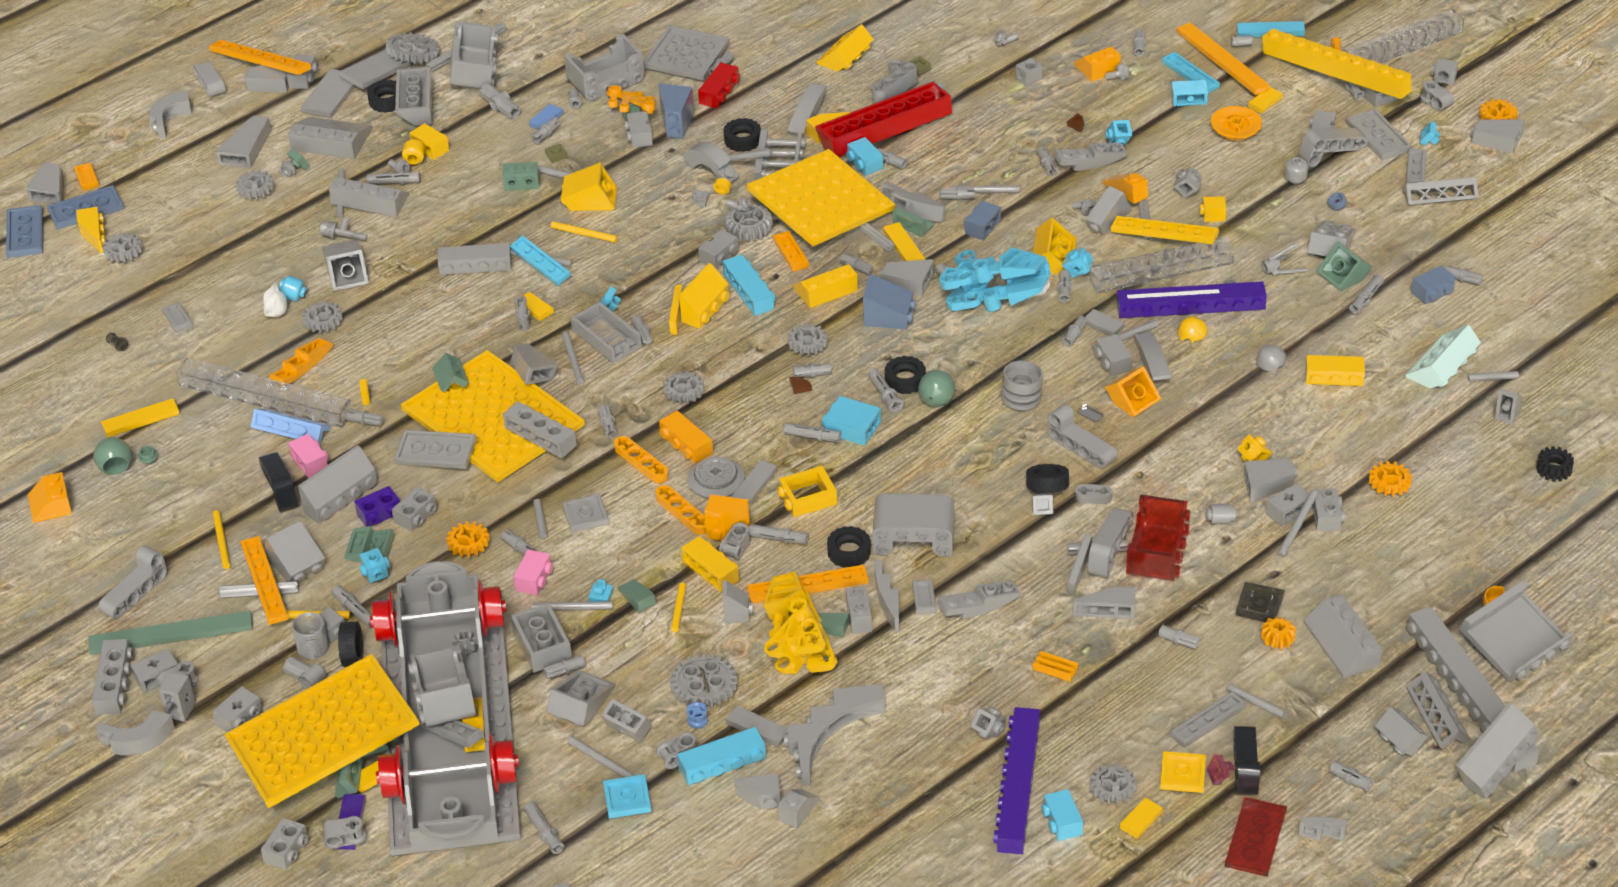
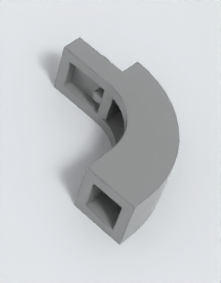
[149,91,192,139]
[682,142,739,183]
[95,710,175,755]

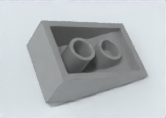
[547,670,616,726]

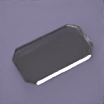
[1077,405,1103,422]

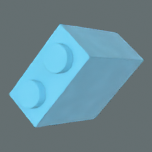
[822,396,881,446]

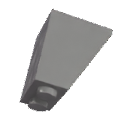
[322,239,369,291]
[264,521,325,582]

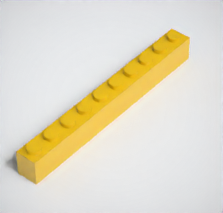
[1262,29,1412,99]

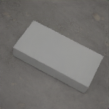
[162,302,193,333]
[1084,309,1124,336]
[912,579,936,615]

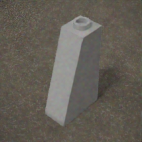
[216,116,271,168]

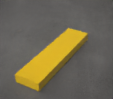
[883,222,926,261]
[101,398,180,438]

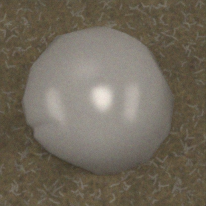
[1256,345,1287,372]

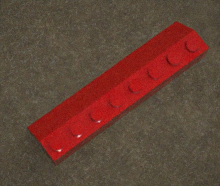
[815,81,952,157]

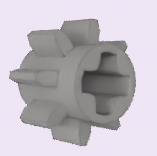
[452,630,478,655]

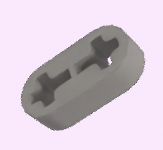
[1075,484,1112,504]

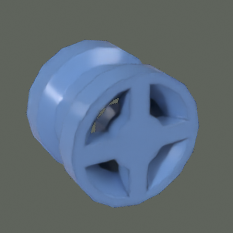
[686,702,708,729]

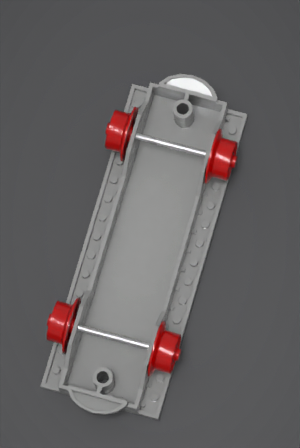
[370,561,521,856]

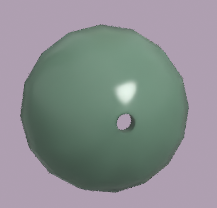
[918,370,955,407]
[94,437,132,475]

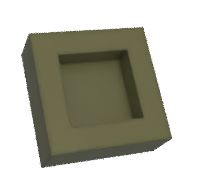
[910,56,931,76]
[545,144,568,163]

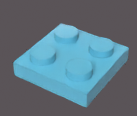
[603,774,651,819]

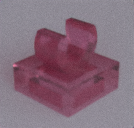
[1206,754,1235,785]

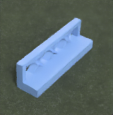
[251,409,331,444]

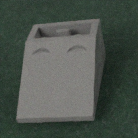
[1307,220,1356,257]

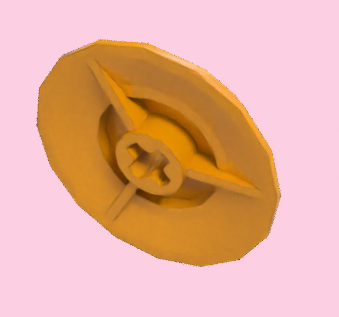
[1210,106,1262,141]

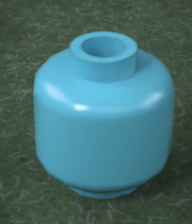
[279,276,307,302]

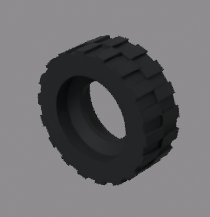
[367,80,396,113]
[723,118,761,152]
[885,356,926,394]
[1026,464,1069,493]
[827,526,871,568]
[338,621,363,667]

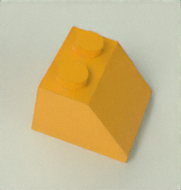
[1074,46,1121,82]
[1105,366,1162,417]
[28,472,72,523]
[705,494,751,541]

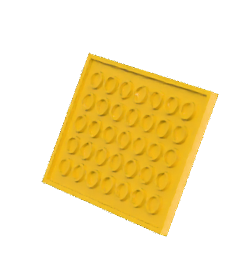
[400,350,585,483]
[224,654,420,808]

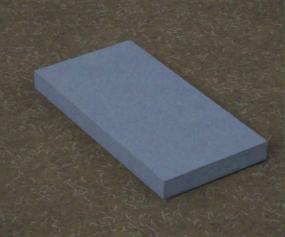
[46,185,124,230]
[6,205,43,258]

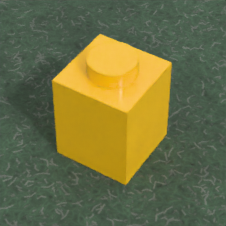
[1199,196,1226,222]

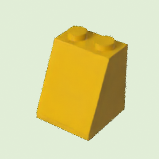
[560,162,617,211]

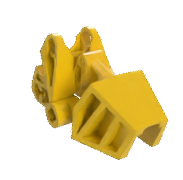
[763,571,838,674]

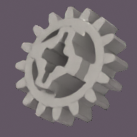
[235,170,274,200]
[102,232,143,263]
[302,300,343,333]
[787,323,828,356]
[663,370,704,404]
[1090,763,1137,805]

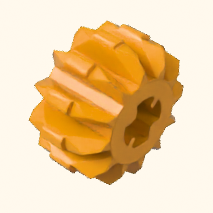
[1261,616,1296,650]

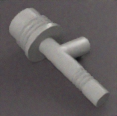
[320,218,367,241]

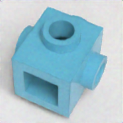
[1106,120,1132,146]
[1062,247,1094,278]
[359,548,390,583]

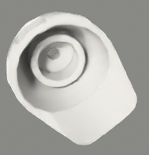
[264,282,287,317]

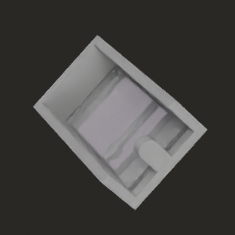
[571,302,642,364]

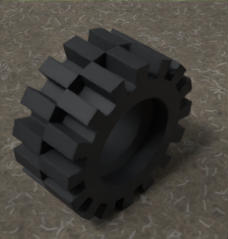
[1536,446,1574,482]

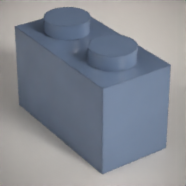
[964,201,1001,241]
[1411,265,1456,304]

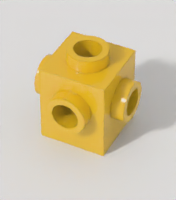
[1237,434,1273,461]

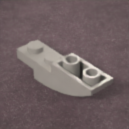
[1054,142,1127,171]
[882,181,946,222]
[937,580,1021,619]

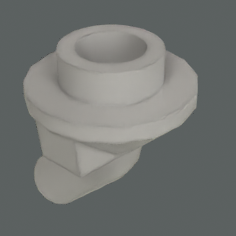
[994,30,1018,46]
[1105,63,1130,80]
[388,159,410,173]
[726,195,751,212]
[1072,198,1096,216]

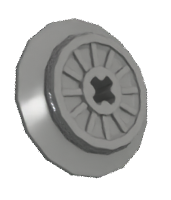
[687,457,745,498]

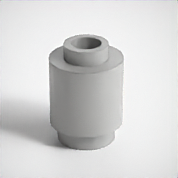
[1205,504,1236,524]

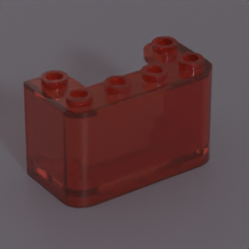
[1126,494,1191,581]

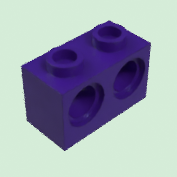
[354,486,400,527]

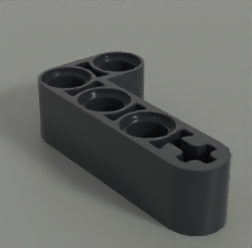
[258,452,299,513]
[1233,726,1260,795]

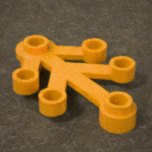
[607,85,656,114]

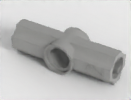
[479,83,521,119]

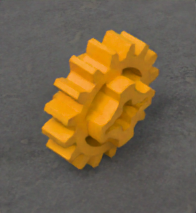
[1479,98,1518,120]
[1369,461,1412,497]
[446,521,490,558]

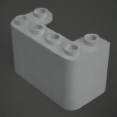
[449,21,498,88]
[564,33,644,101]
[872,493,954,557]
[408,645,476,727]

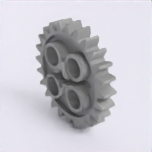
[386,32,440,64]
[670,653,738,708]

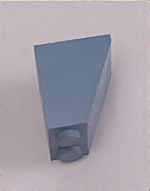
[658,83,694,139]
[863,274,916,330]

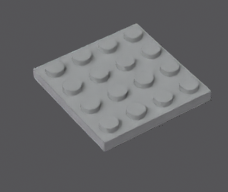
[643,25,730,81]

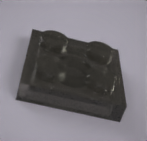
[1235,582,1285,622]

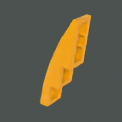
[269,337,333,387]

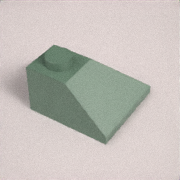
[1316,242,1373,291]

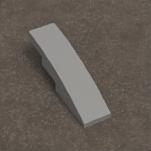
[787,83,827,137]
[1134,332,1171,381]
[874,560,899,632]

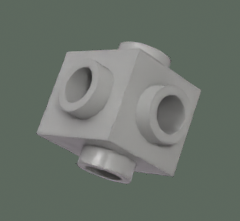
[1174,166,1203,198]
[970,706,1006,739]

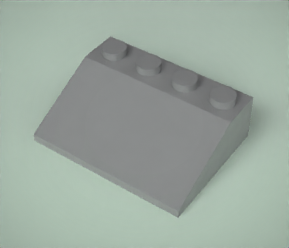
[288,117,373,159]

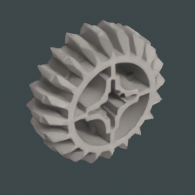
[725,203,773,243]

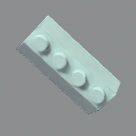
[1405,325,1481,389]

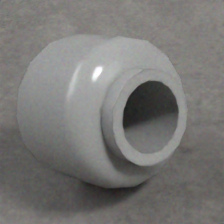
[1284,157,1308,184]

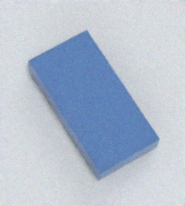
[529,104,563,130]

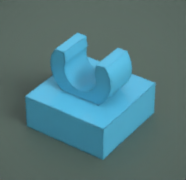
[1419,121,1441,145]
[600,286,621,311]
[588,579,614,602]

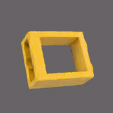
[777,466,837,517]

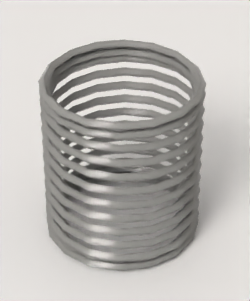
[292,612,330,659]

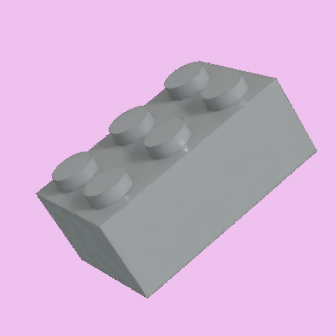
[511,603,572,673]

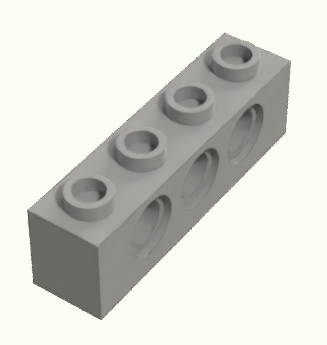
[503,401,577,458]
[92,639,134,715]

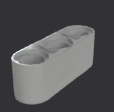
[193,61,226,97]

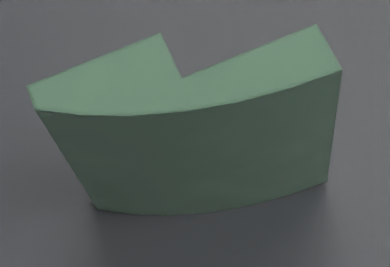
[344,526,395,562]

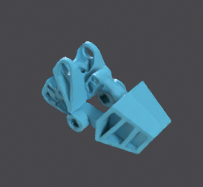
[939,247,1051,312]

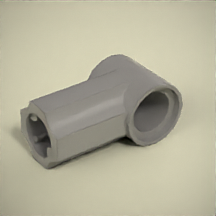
[283,657,326,689]

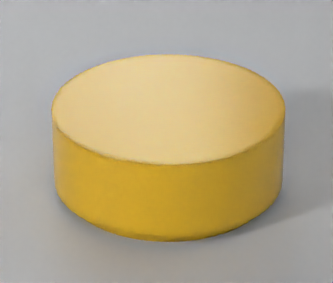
[713,178,732,195]

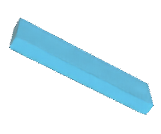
[1236,21,1305,37]
[1162,51,1220,93]
[510,235,571,286]

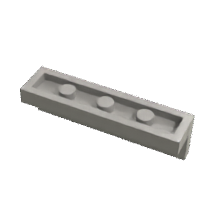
[1402,177,1479,205]
[1406,671,1471,749]

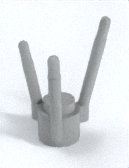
[1261,243,1308,276]

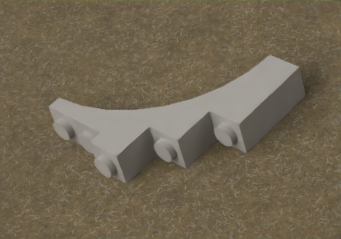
[783,684,885,786]

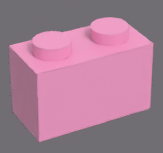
[288,434,329,478]
[513,550,553,595]

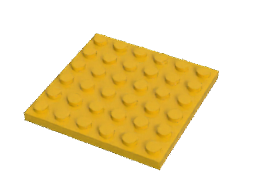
[746,149,896,246]

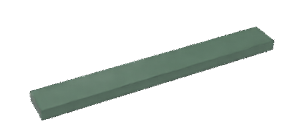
[88,611,252,655]

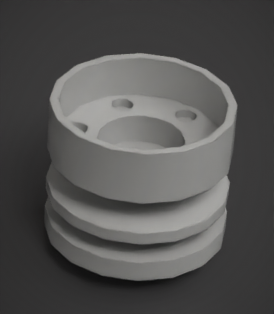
[1001,361,1043,410]

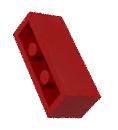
[698,62,740,109]

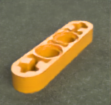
[614,436,669,484]
[655,485,706,535]

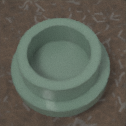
[138,446,158,463]

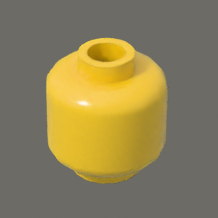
[402,139,425,165]

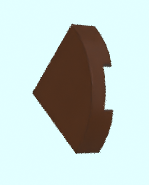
[1067,113,1084,133]
[789,377,812,394]

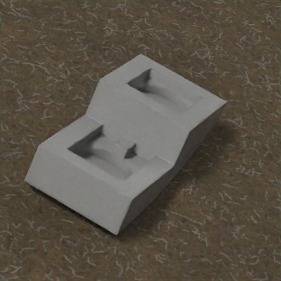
[1299,817,1348,841]

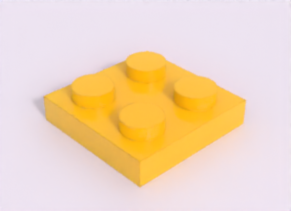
[1160,751,1206,793]

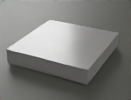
[562,494,609,533]

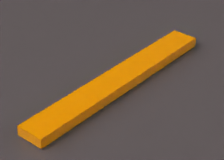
[1177,22,1269,95]
[209,39,311,75]

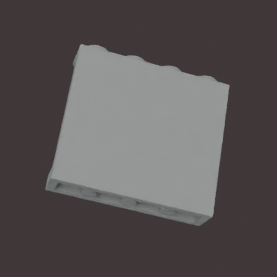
[1459,580,1574,684]

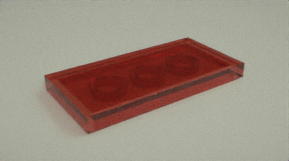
[1225,797,1287,877]

